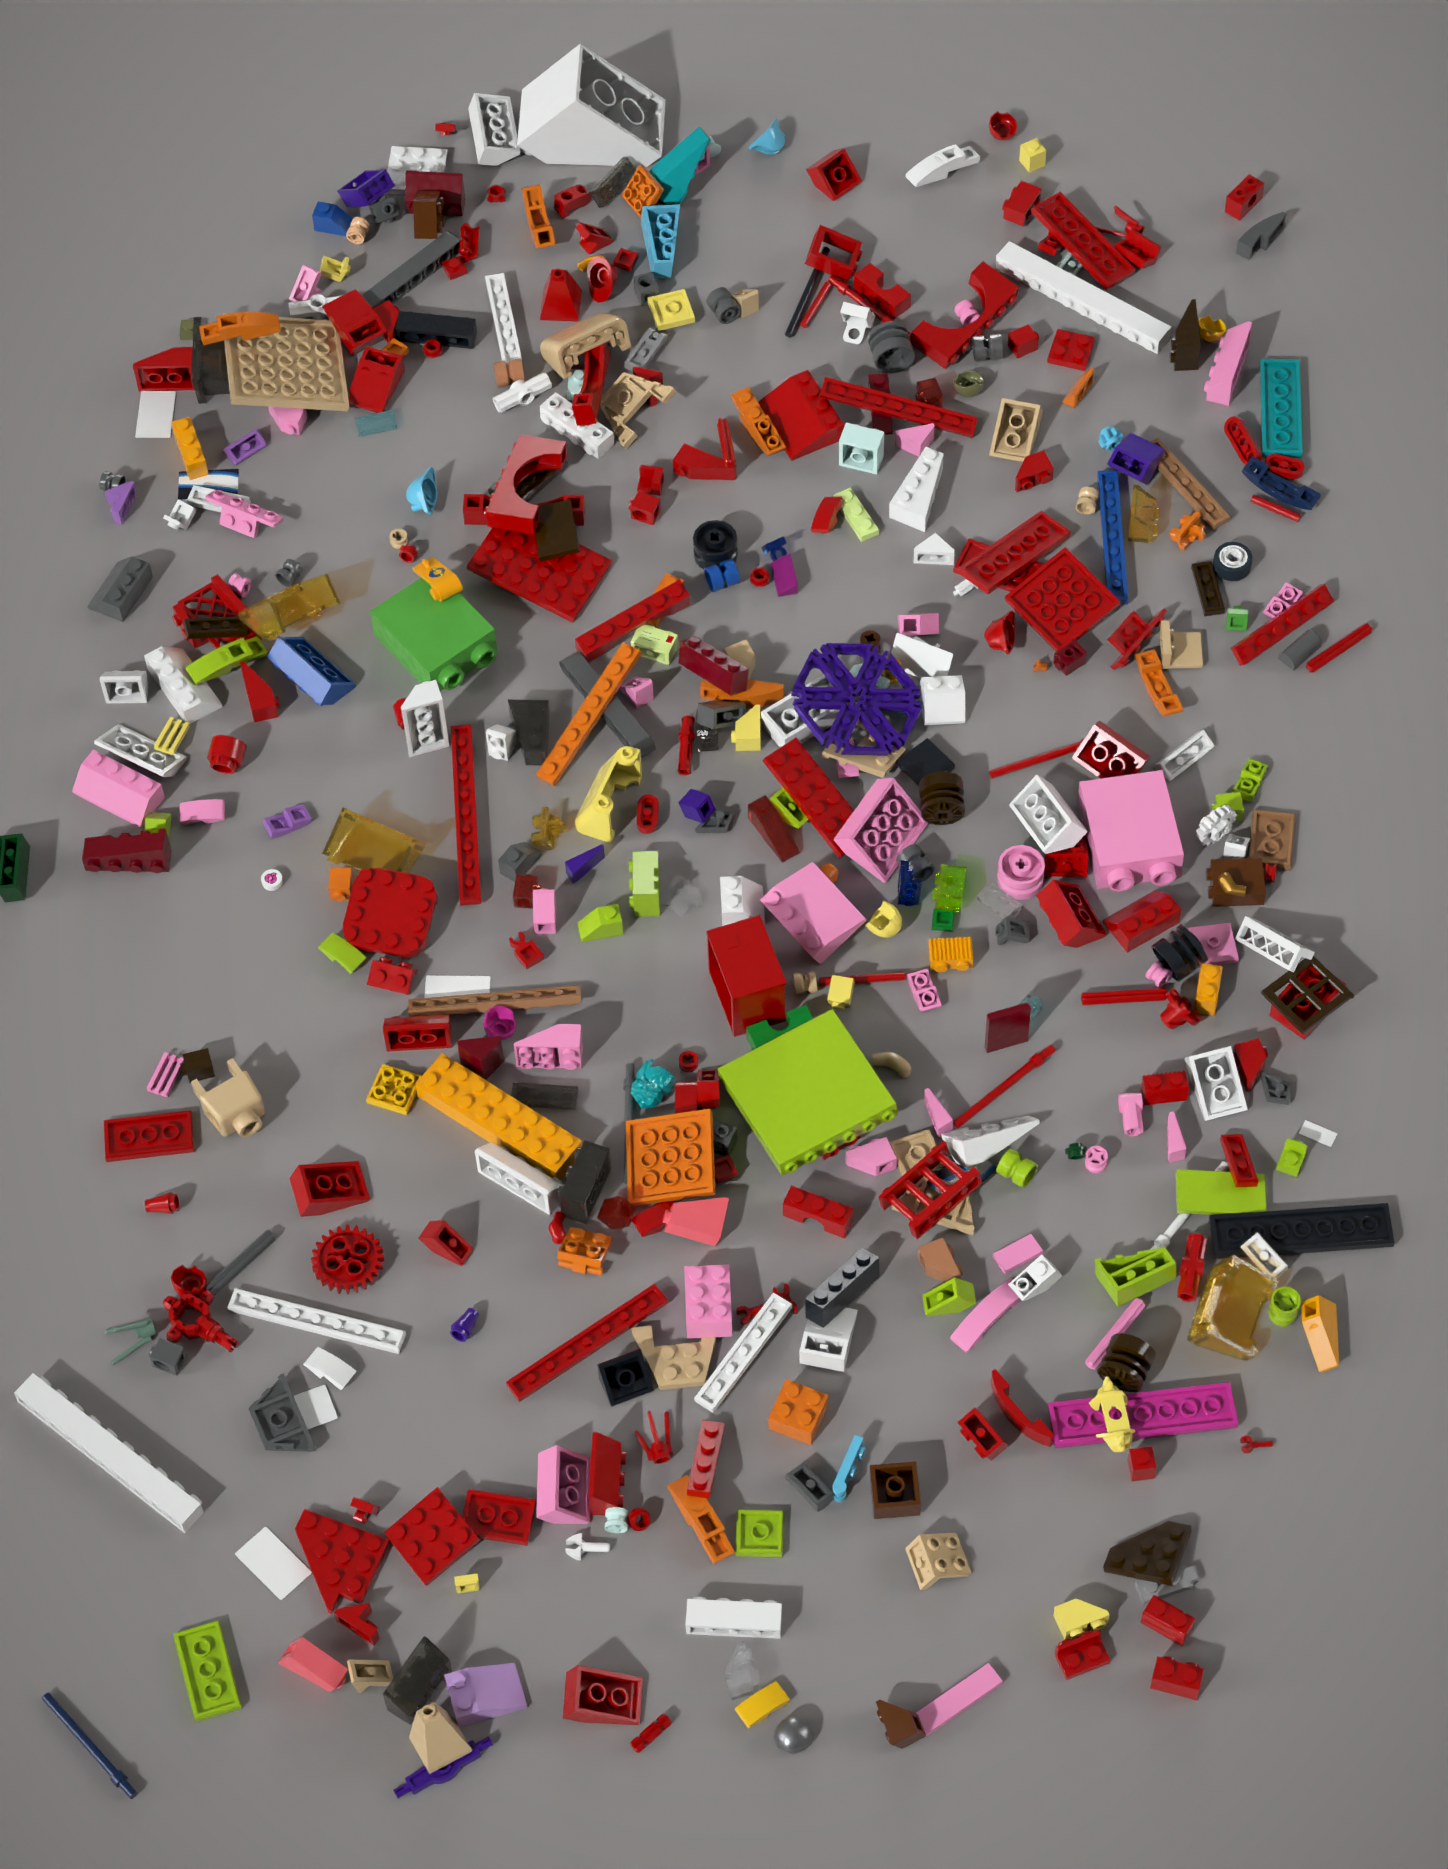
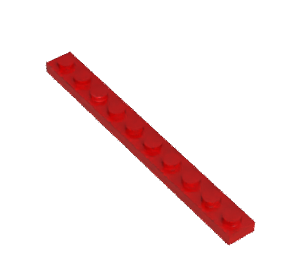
[451,724,481,906]

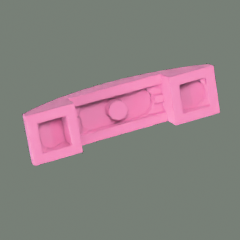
[950,1278,1021,1353]

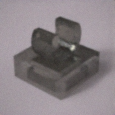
[697,726,719,752]

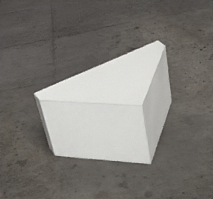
[914,533,954,565]
[1223,834,1250,859]

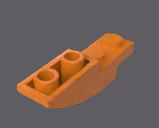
[199,312,281,346]
[731,387,786,456]
[700,679,784,709]
[667,1475,735,1565]

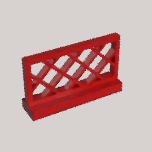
[178,574,264,649]

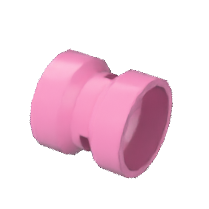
[954,300,980,326]

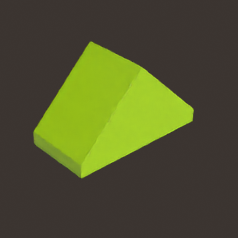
[770,787,808,829]
[145,812,173,839]

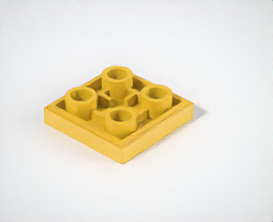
[366,1063,422,1115]

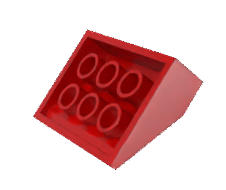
[758,370,844,461]

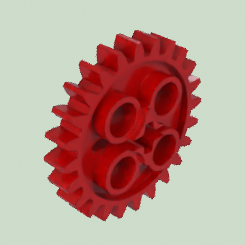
[311,1225,385,1294]

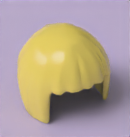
[865,901,902,938]

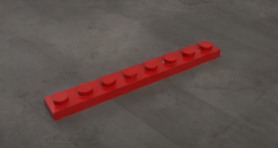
[820,377,978,438]
[506,1283,668,1402]

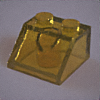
[1128,485,1160,543]

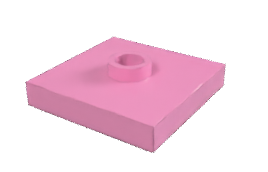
[1188,923,1239,968]

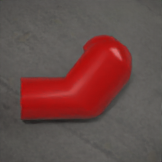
[548,1211,566,1244]

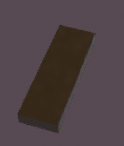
[1191,561,1225,616]
[183,616,248,639]

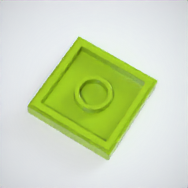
[735,1510,784,1557]

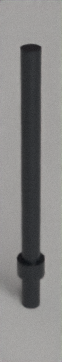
[785,247,830,338]

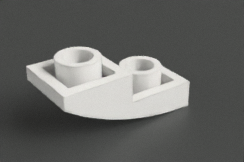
[303,1347,356,1390]

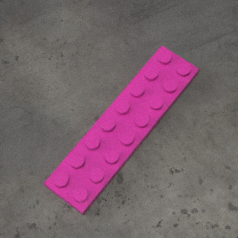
[1048,1382,1238,1449]

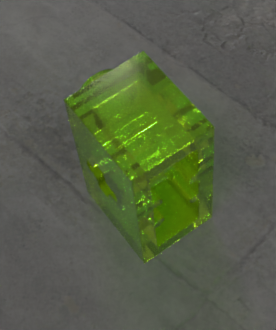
[932,864,967,912]

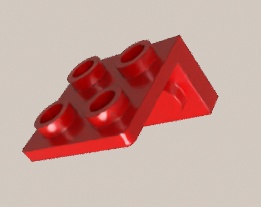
[1044,836,1088,877]

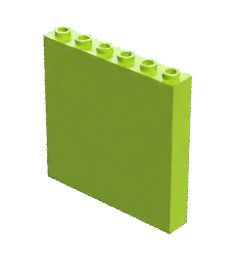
[717,1009,898,1176]

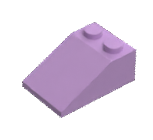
[444,1663,528,1728]

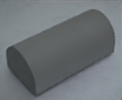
[1278,630,1322,671]
[786,1462,834,1512]

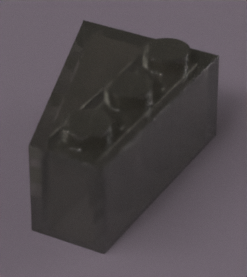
[507,699,550,766]

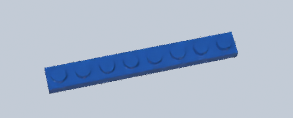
[1097,470,1128,605]

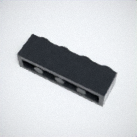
[395,311,477,349]
[805,1248,880,1328]

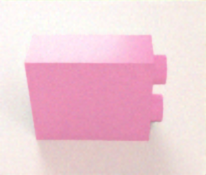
[1077,770,1184,892]

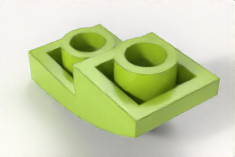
[1232,758,1268,802]
[318,932,367,974]

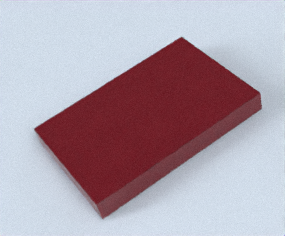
[984,1002,1031,1053]

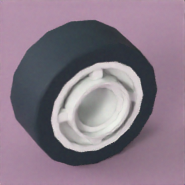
[1213,542,1253,581]

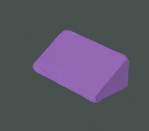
[222,428,267,465]

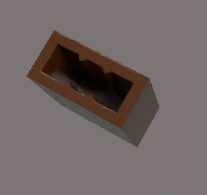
[1206,858,1266,907]

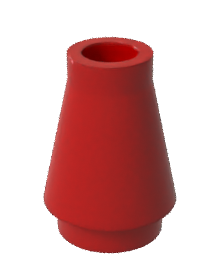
[145,1192,180,1214]

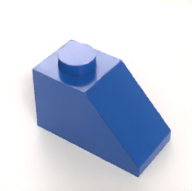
[312,201,353,237]

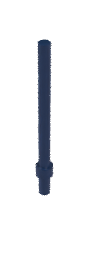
[42,1693,138,1799]

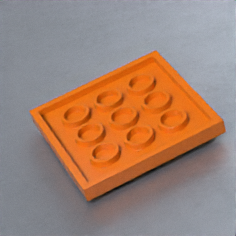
[626,1109,716,1207]

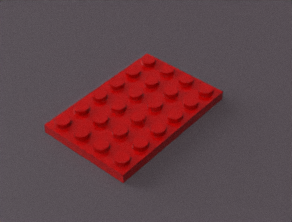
[467,528,612,623]

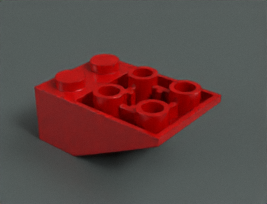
[322,289,387,356]
[348,346,405,414]

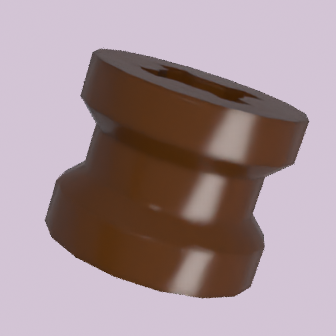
[860,630,881,653]

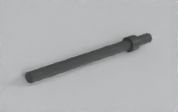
[623,1063,636,1184]

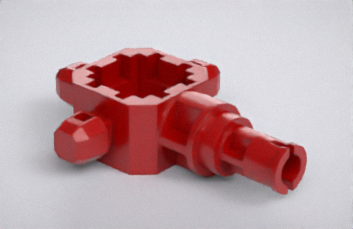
[163,1290,239,1352]

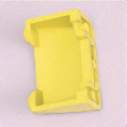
[575,746,642,843]

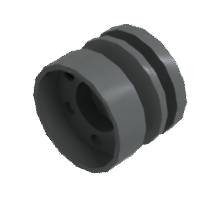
[868,321,915,374]

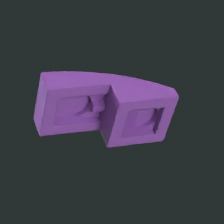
[263,804,312,839]

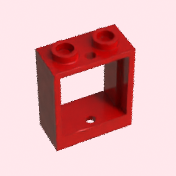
[805,225,863,282]

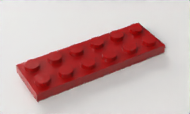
[1031,191,1136,290]
[958,510,1071,594]
[763,738,854,859]

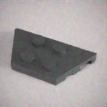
[248,1373,316,1452]

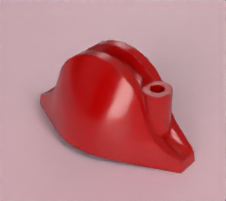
[984,611,1015,654]

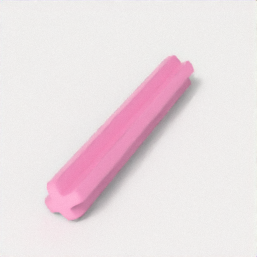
[1085,1298,1145,1370]

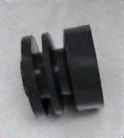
[1151,924,1208,982]

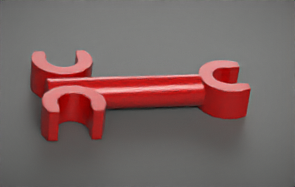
[736,1283,798,1325]

